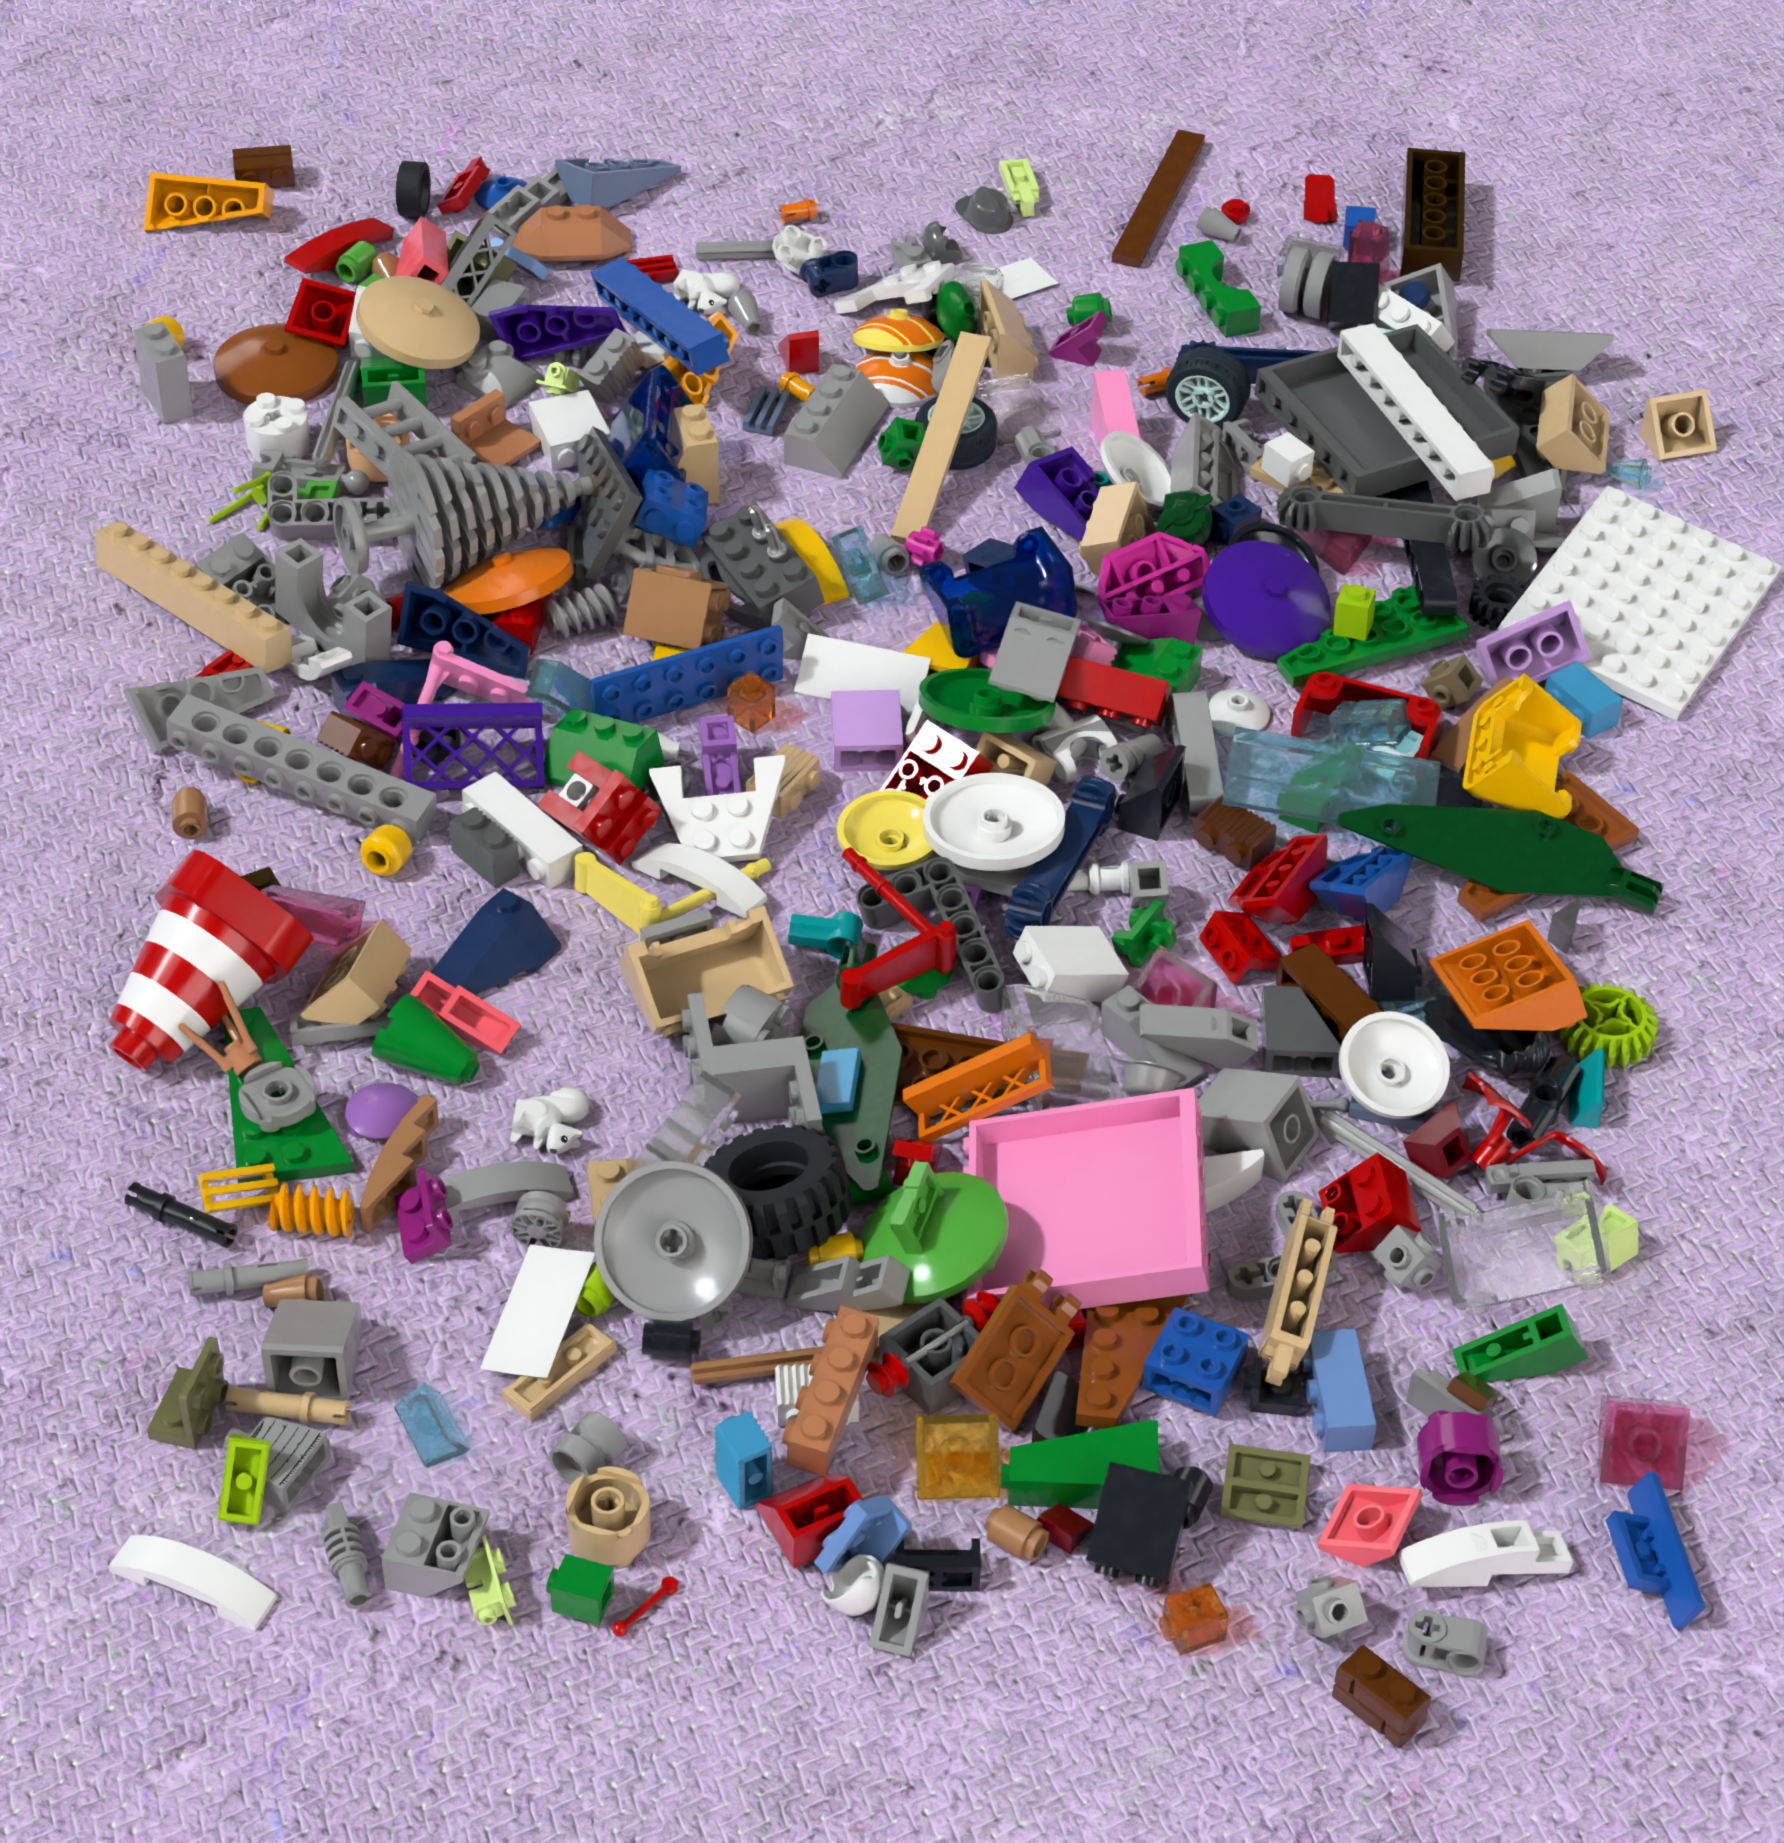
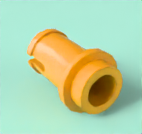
[779,372,816,402]

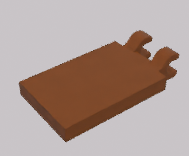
[948,1269,1082,1432]

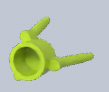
[209,471,285,531]

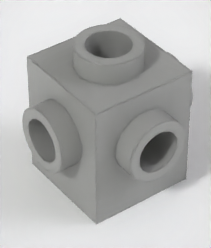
[325,573,387,621]
[1372,1224,1444,1292]
[1294,1576,1368,1641]

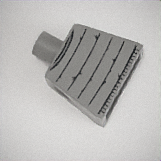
[223,1416,330,1514]

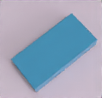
[816,1048,862,1114]

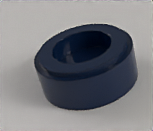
[1398,281,1430,310]

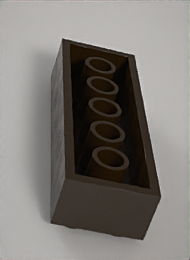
[1400,148,1465,282]

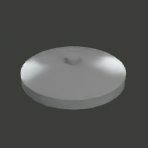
[594,1161,753,1321]

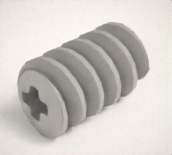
[543,584,618,640]

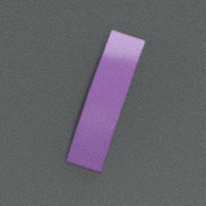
[699,715,741,796]

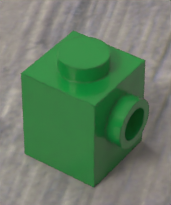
[546,1554,615,1625]

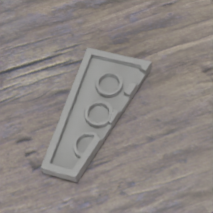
[123,666,276,753]

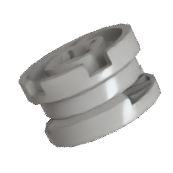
[510,1191,571,1248]

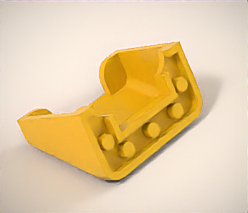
[1462,673,1582,820]

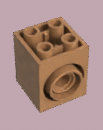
[623,564,731,649]

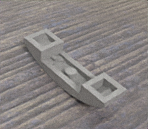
[442,1161,574,1222]

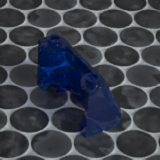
[609,365,694,489]
[918,526,1078,658]

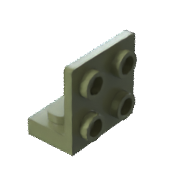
[147,1336,228,1450]

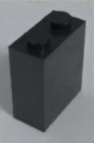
[1086,1461,1193,1589]

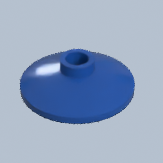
[475,176,528,210]

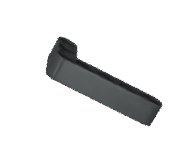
[856,857,1007,1013]

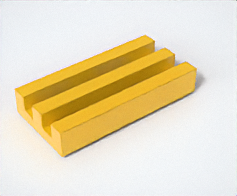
[197,1163,279,1214]

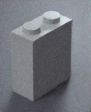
[133,322,194,425]

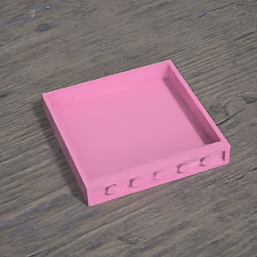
[961,1088,1210,1309]

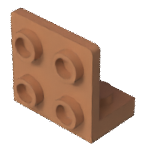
[450,389,541,468]

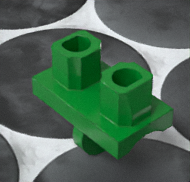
[1112,900,1177,968]

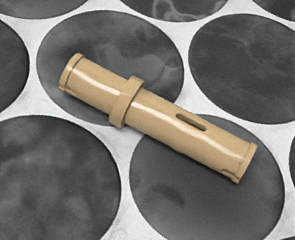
[225,1386,351,1426]

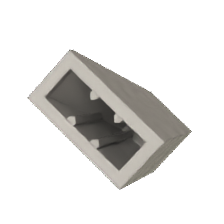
[1475,469,1562,532]

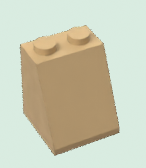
[643,404,719,505]

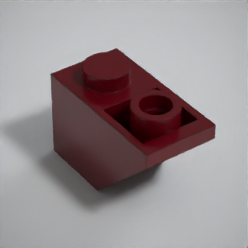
[1403,1102,1471,1178]

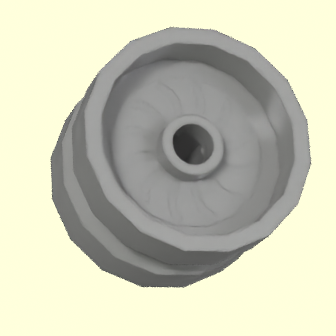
[1278,245,1337,320]

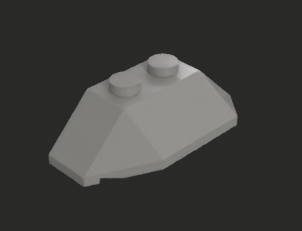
[1487,328,1614,374]
[1170,412,1237,510]

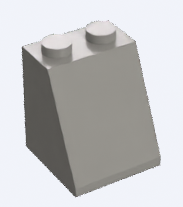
[1198,1068,1320,1182]
[261,1299,363,1400]

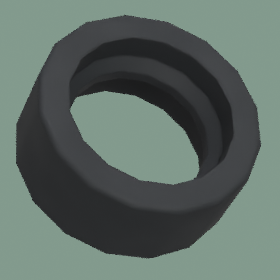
[396,161,431,218]

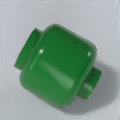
[1067,292,1112,331]

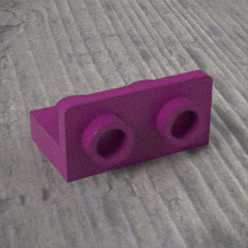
[394,1167,453,1264]

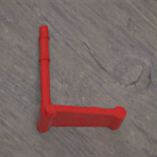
[840,847,957,1009]

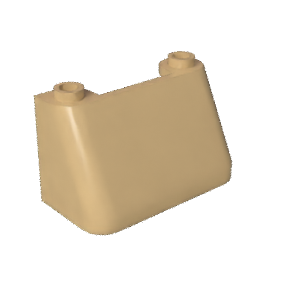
[618,905,794,1039]

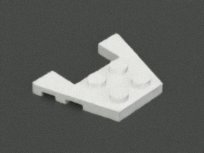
[834,260,956,314]
[649,755,787,862]

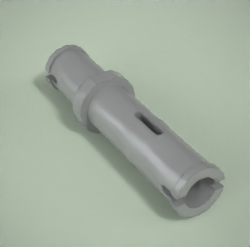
[188,1258,309,1297]

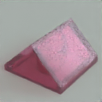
[1133,945,1218,1008]

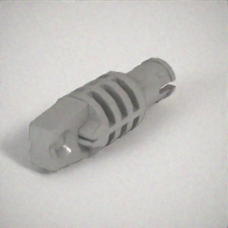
[320,1502,372,1609]

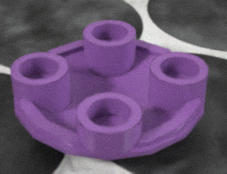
[345,1083,418,1140]

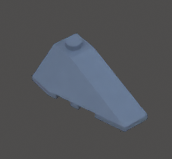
[555,158,681,207]

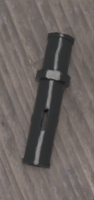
[124,1182,238,1248]

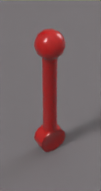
[612,1576,678,1637]

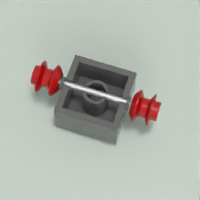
[866,1290,1001,1416]

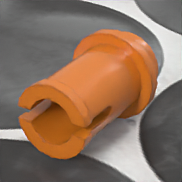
[779,197,818,224]
[1137,367,1172,396]

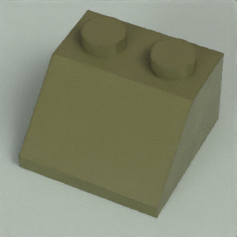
[447,230,517,307]

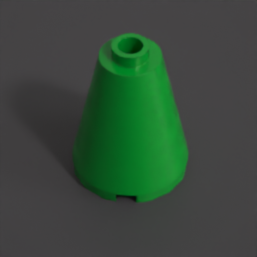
[371,993,480,1086]

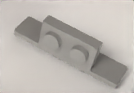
[1445,505,1565,552]

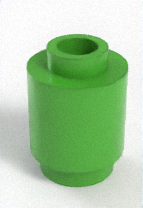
[336,241,378,283]

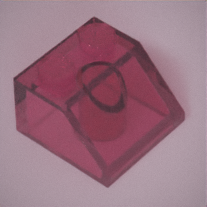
[1598,1394,1690,1490]

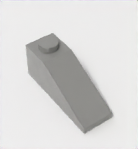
[1099,985,1204,1090]

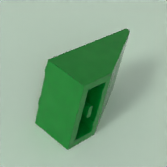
[361,356,428,415]

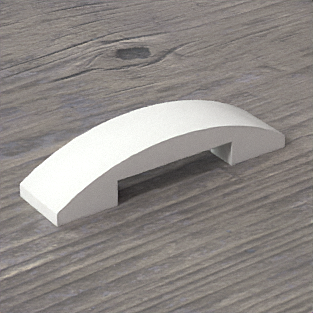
[285,634,353,681]
[632,843,767,918]
[108,1535,277,1631]

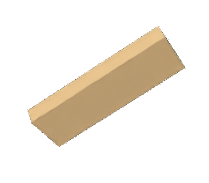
[502,1322,617,1421]

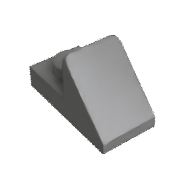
[771,597,830,660]

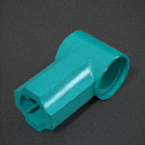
[788,912,863,959]

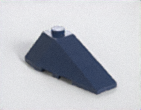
[397,581,531,679]
[330,659,459,729]

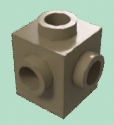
[1421,654,1483,711]

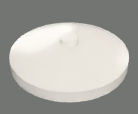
[923,773,1065,871]

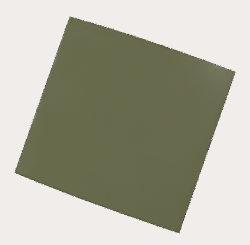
[1220,1443,1311,1530]

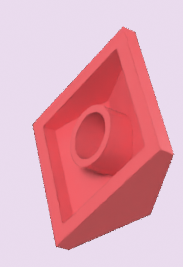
[1317,1484,1423,1567]

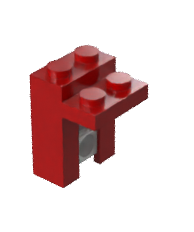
[537,750,662,866]

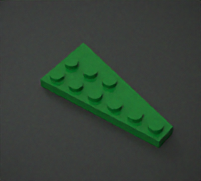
[1277,580,1470,688]

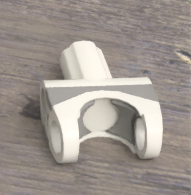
[1032,701,1117,784]

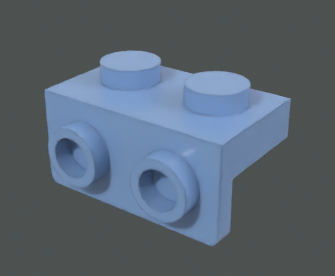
[814,1495,912,1574]

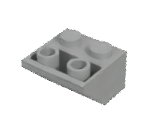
[382,1492,490,1598]

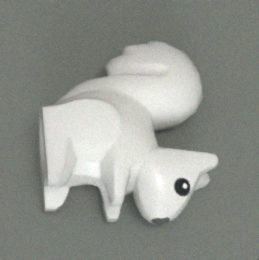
[673,269,740,315]
[510,1087,589,1154]

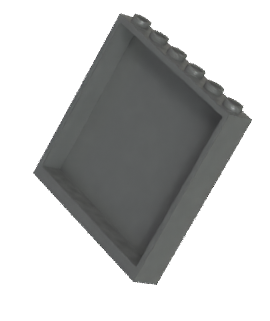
[1254,324,1520,497]

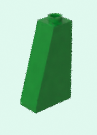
[1000,1420,1159,1509]

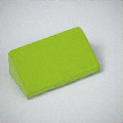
[217,1433,271,1525]

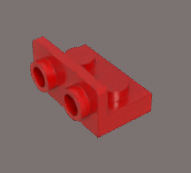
[1199,911,1281,984]

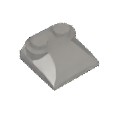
[456,340,544,409]

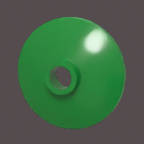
[935,281,979,341]

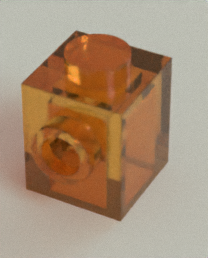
[727,671,775,734]
[1159,1583,1229,1656]

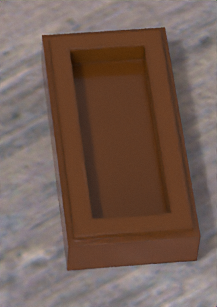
[1446,1371,1501,1412]

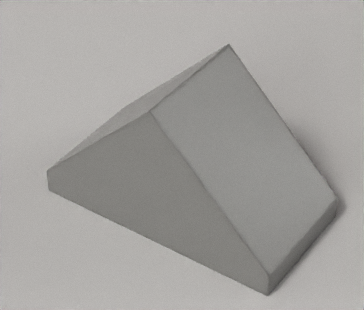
[869,1562,929,1657]

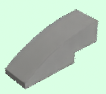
[786,1255,910,1311]

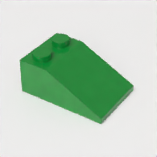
[1110,638,1203,712]

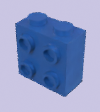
[633,468,708,548]
[1142,1307,1249,1416]

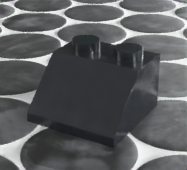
[1115,745,1186,841]
[1362,903,1422,1001]

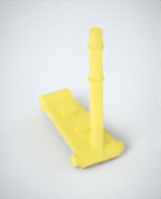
[574,852,771,942]

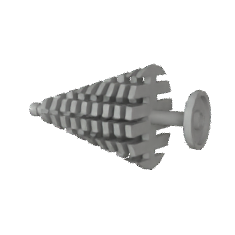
[333,451,594,589]

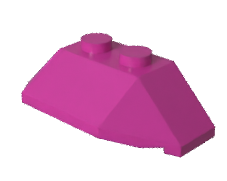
[1096,531,1210,625]

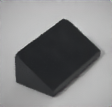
[1031,1370,1082,1443]

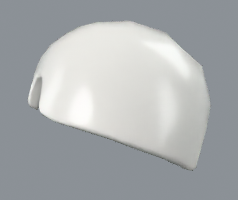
[821,1554,885,1616]

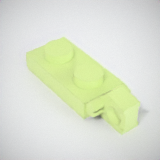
[999,159,1039,217]

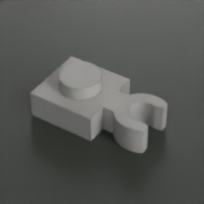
[890,235,932,269]

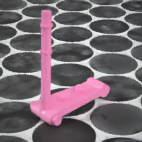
[389,641,547,780]

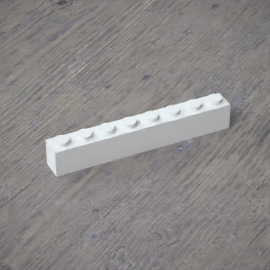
[1337,323,1495,501]

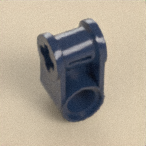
[799,250,859,297]

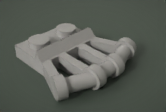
[612,516,702,572]

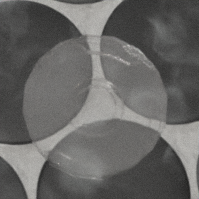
[949,262,1004,304]

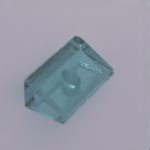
[394,1382,470,1468]

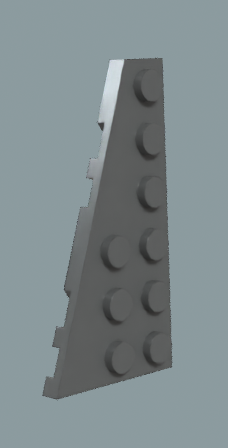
[578,426,643,583]

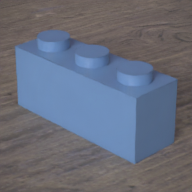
[1300,1329,1376,1452]

